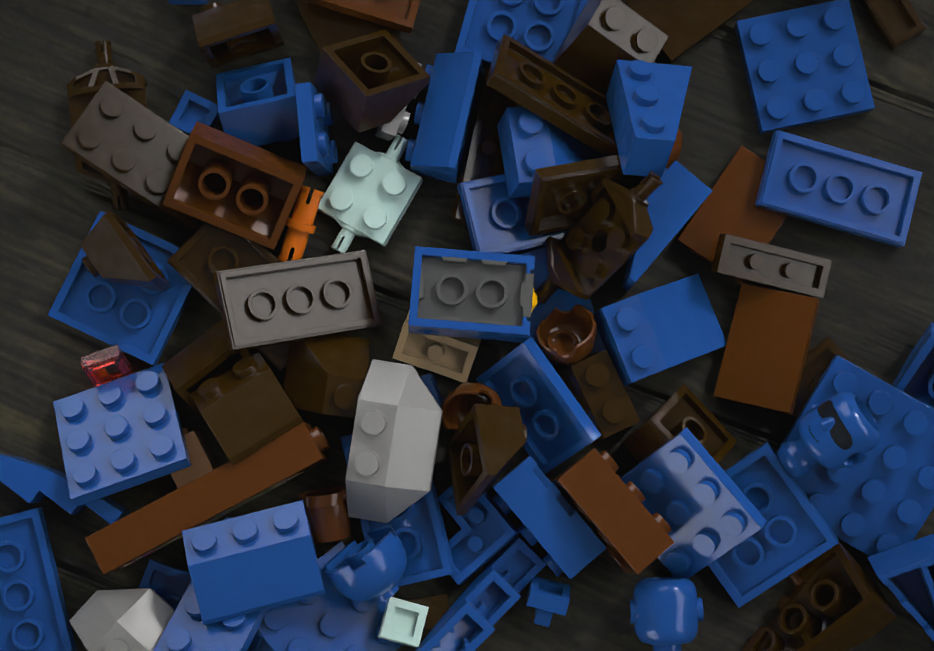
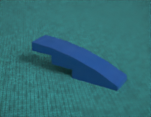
[0,453,131,524]
[415,535,547,651]

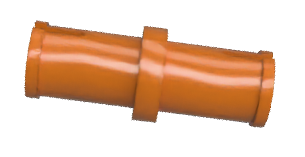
[277,185,324,262]

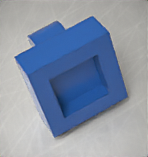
[526,576,570,627]

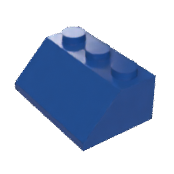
[405,52,483,183]
[182,500,325,625]

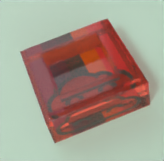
[80,344,133,387]

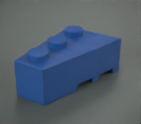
[606,60,692,177]
[491,456,606,579]
[867,533,934,641]

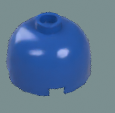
[325,525,407,602]

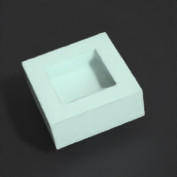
[378,597,429,648]

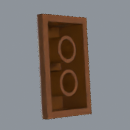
[163,121,307,250]
[550,448,675,575]

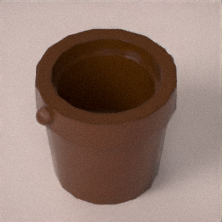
[299,486,351,543]

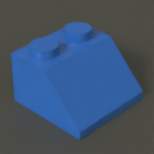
[216,57,299,147]

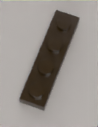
[450,68,517,223]

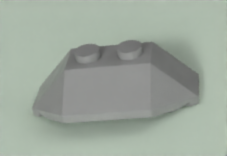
[345,359,443,523]
[69,588,175,651]

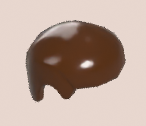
[535,304,597,365]
[441,382,502,431]

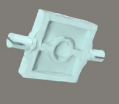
[318,134,423,253]

